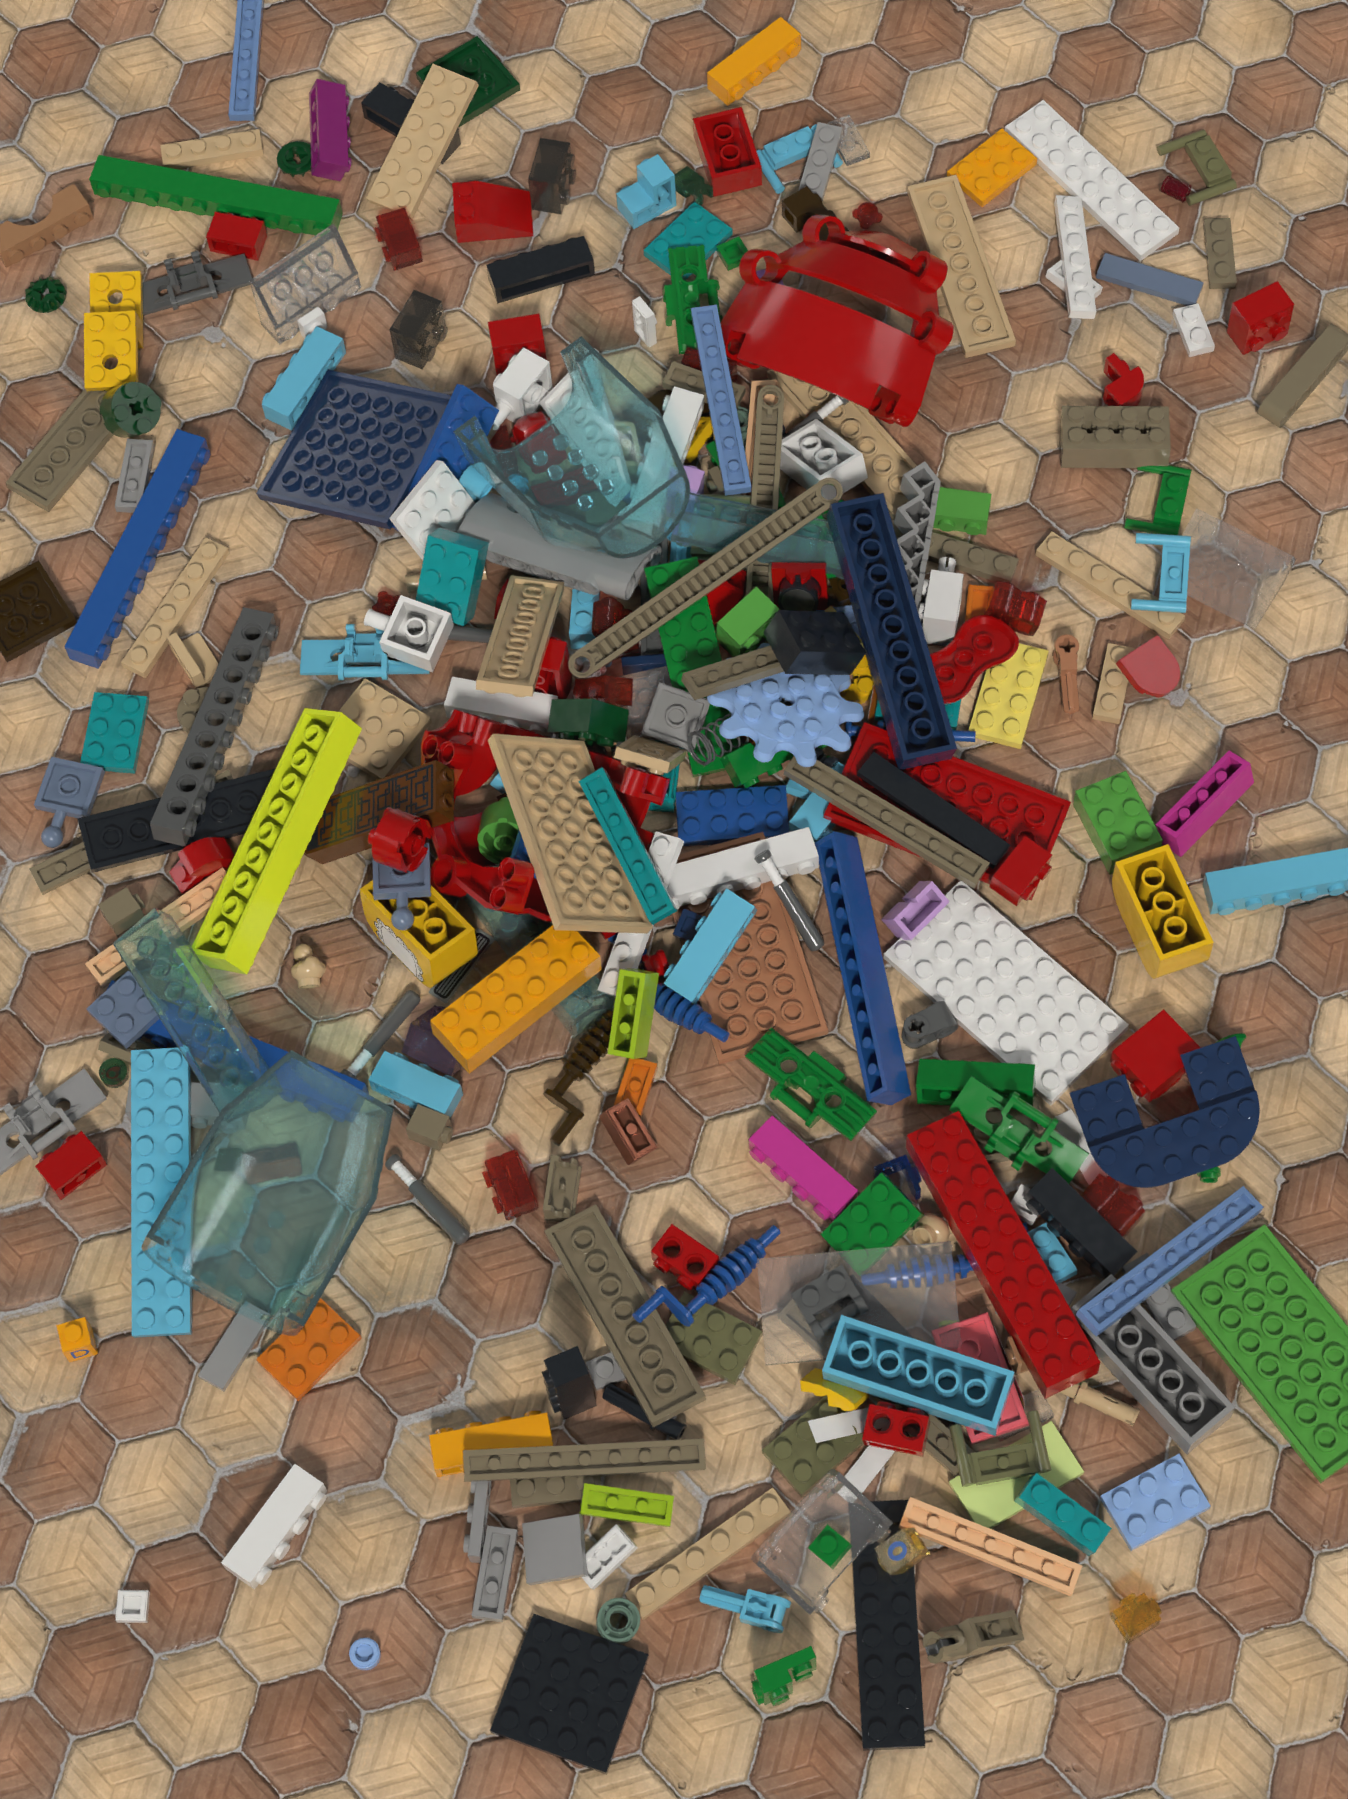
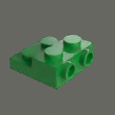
[751,1646,816,1706]

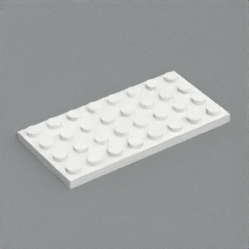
[883,881,1129,1106]

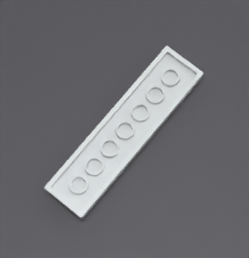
[1005,100,1179,261]

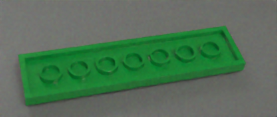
[644,557,742,777]

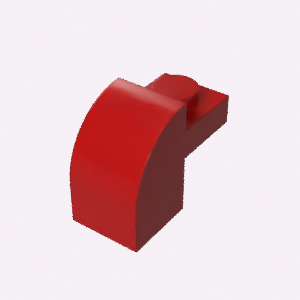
[1103,353,1144,406]
[169,837,235,894]

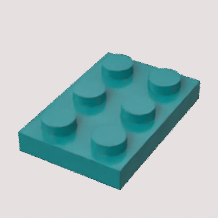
[643,201,733,280]
[80,692,149,774]

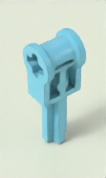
[700,1585,791,1633]

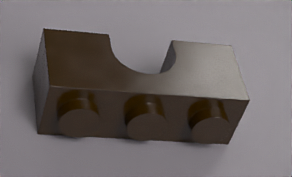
[782,186,849,241]

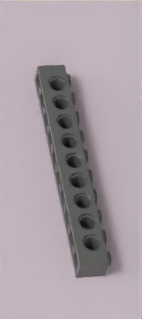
[150,607,279,846]

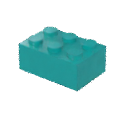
[416,527,489,626]

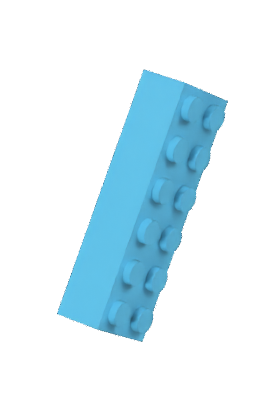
[822,1315,1014,1436]

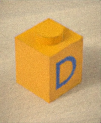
[56,1317,98,1362]

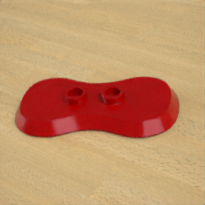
[930,615,1019,705]

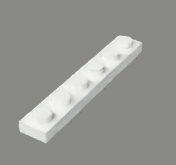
[1054,195,1096,319]
[597,832,684,997]

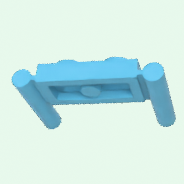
[757,124,843,194]
[1131,533,1191,613]

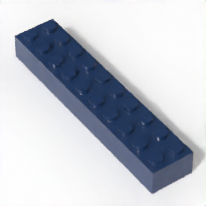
[826,493,957,770]

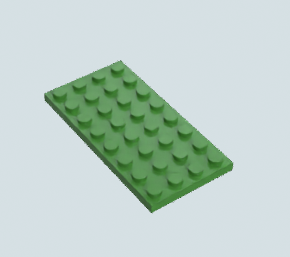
[1171,1224,1348,1483]

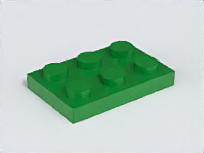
[820,1172,924,1276]

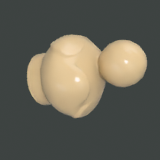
[291,944,326,989]
[913,1213,953,1249]

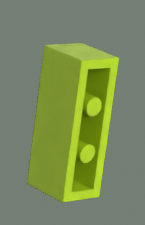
[607,968,659,1059]

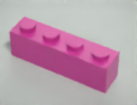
[1155,750,1254,857]
[748,1115,858,1222]

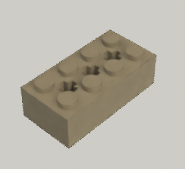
[1060,406,1171,468]

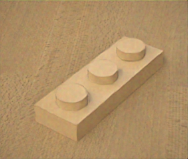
[1092,643,1135,724]

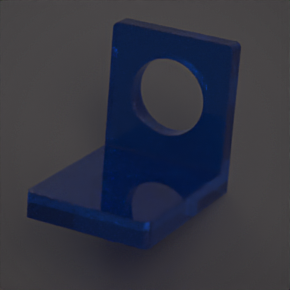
[873,1155,922,1200]

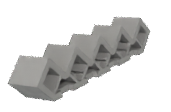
[894,461,941,614]

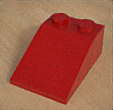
[452,181,534,243]

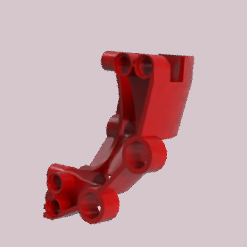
[720,215,954,427]
[421,709,670,921]

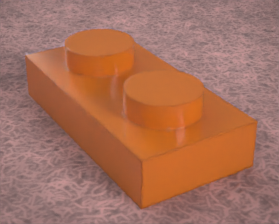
[614,1058,658,1119]

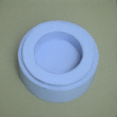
[349,1638,381,1670]

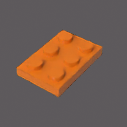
[256,1297,362,1402]

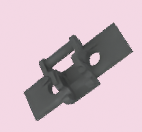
[143,250,254,316]

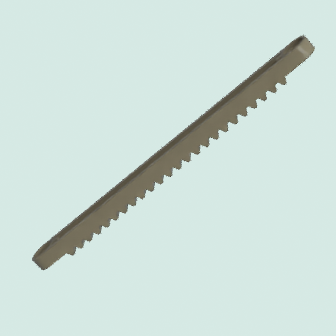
[745,385,784,647]
[568,478,843,679]

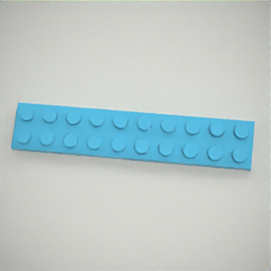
[131,1047,192,1338]

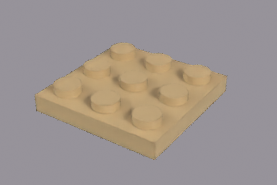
[339,678,432,780]

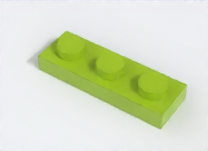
[579,1483,674,1527]

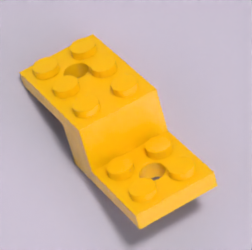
[84,271,143,391]

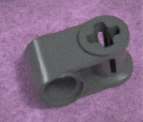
[902,1001,959,1049]

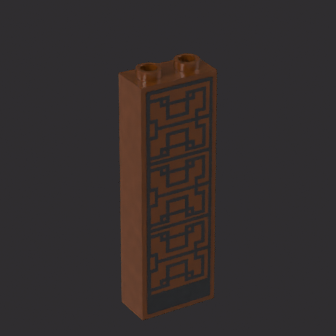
[304,760,455,865]

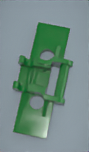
[662,245,723,354]
[745,1028,877,1141]
[949,1075,1089,1184]

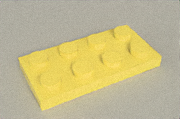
[968,643,1049,749]

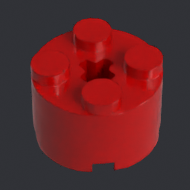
[368,807,431,873]

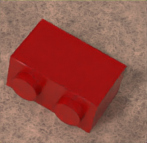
[206,212,267,261]
[989,836,1053,906]
[35,1131,107,1200]

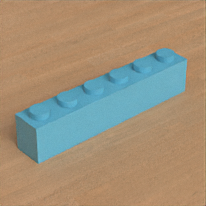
[1202,848,1348,915]

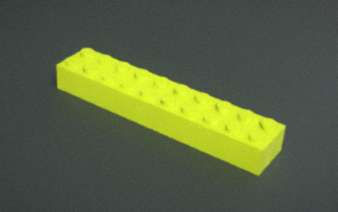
[189,708,362,975]

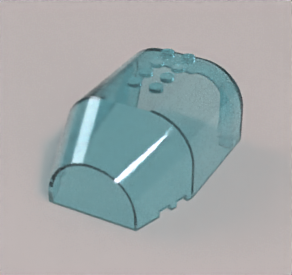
[453,337,690,559]
[141,1050,394,1336]

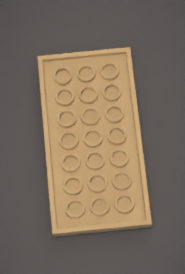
[488,734,653,934]

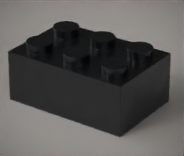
[763,610,866,675]

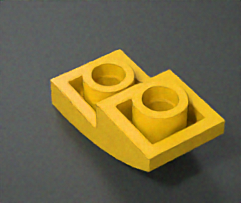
[800,1368,869,1411]

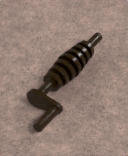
[543,1010,614,1146]

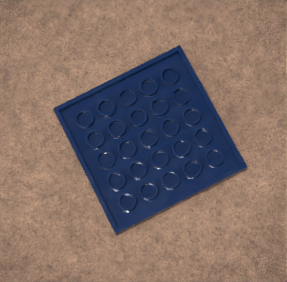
[256,370,451,530]

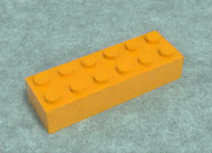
[430,925,602,1074]

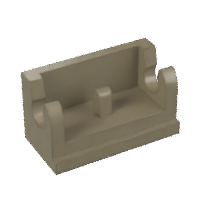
[543,1155,582,1222]

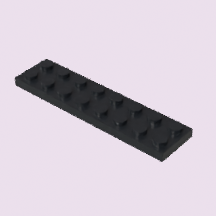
[77,768,276,873]
[849,1500,925,1751]

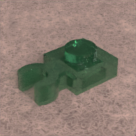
[674,166,713,205]

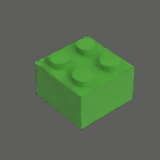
[716,587,780,657]

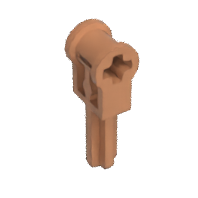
[1053,634,1080,714]

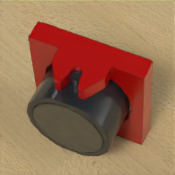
[771,562,829,611]

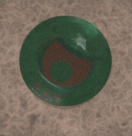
[99,1058,129,1088]

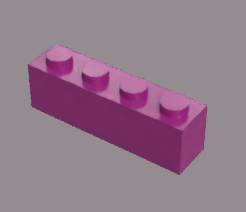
[309,79,351,181]

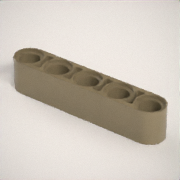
[1257,323,1348,428]

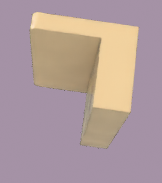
[167,632,219,689]

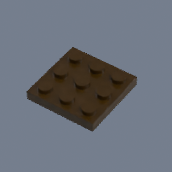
[0,560,77,662]

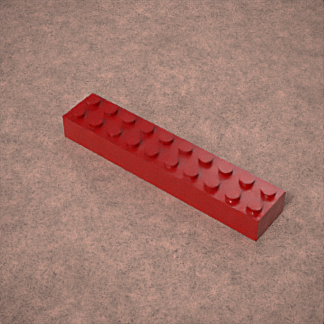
[906,1111,1101,1399]

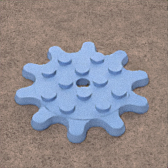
[707,643,864,767]

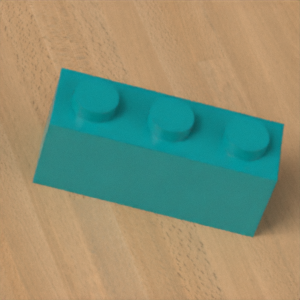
[1014,1473,1112,1556]

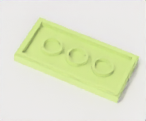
[949,1421,1084,1529]

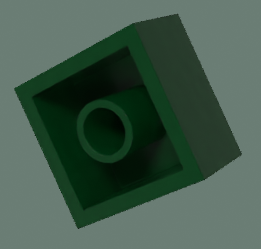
[548,698,629,747]

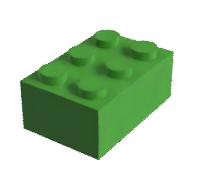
[1073,771,1163,875]

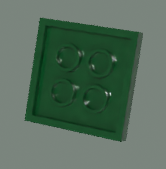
[416,36,520,127]

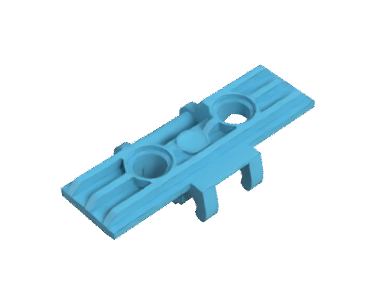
[300,624,430,680]

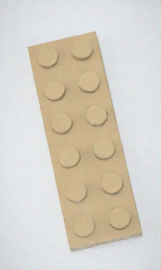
[366,64,479,220]

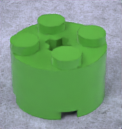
[478,797,519,864]

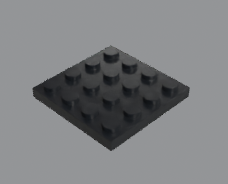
[490,1614,649,1775]

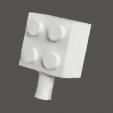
[493,347,553,430]
[919,557,964,646]
[364,595,454,672]

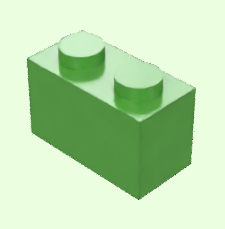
[933,487,992,535]

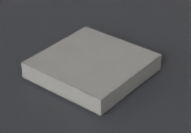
[641,682,710,752]
[522,1514,587,1585]

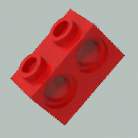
[651,1224,720,1291]
[862,1401,930,1457]

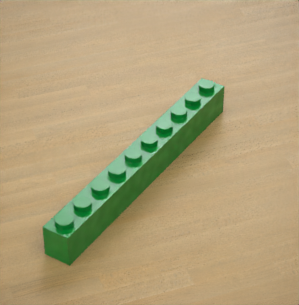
[89,155,343,239]

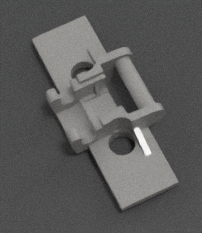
[0,1069,107,1175]

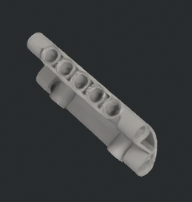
[457,493,662,600]

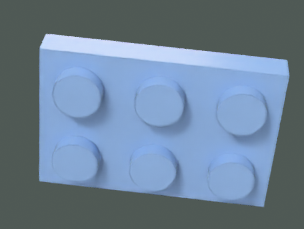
[1100,1454,1211,1551]

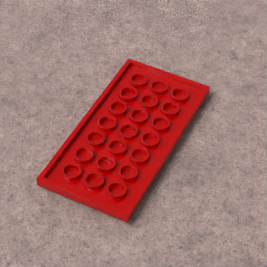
[823,722,1071,901]

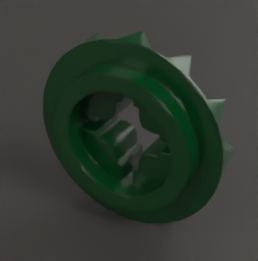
[277,141,311,177]
[25,276,66,313]

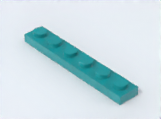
[579,767,678,925]

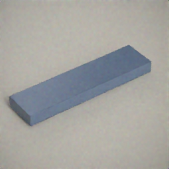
[1096,253,1204,306]

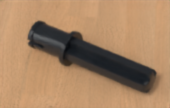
[602,1384,687,1440]

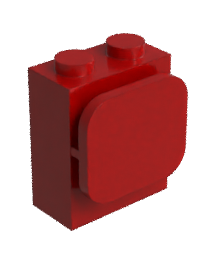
[1110,1009,1201,1102]

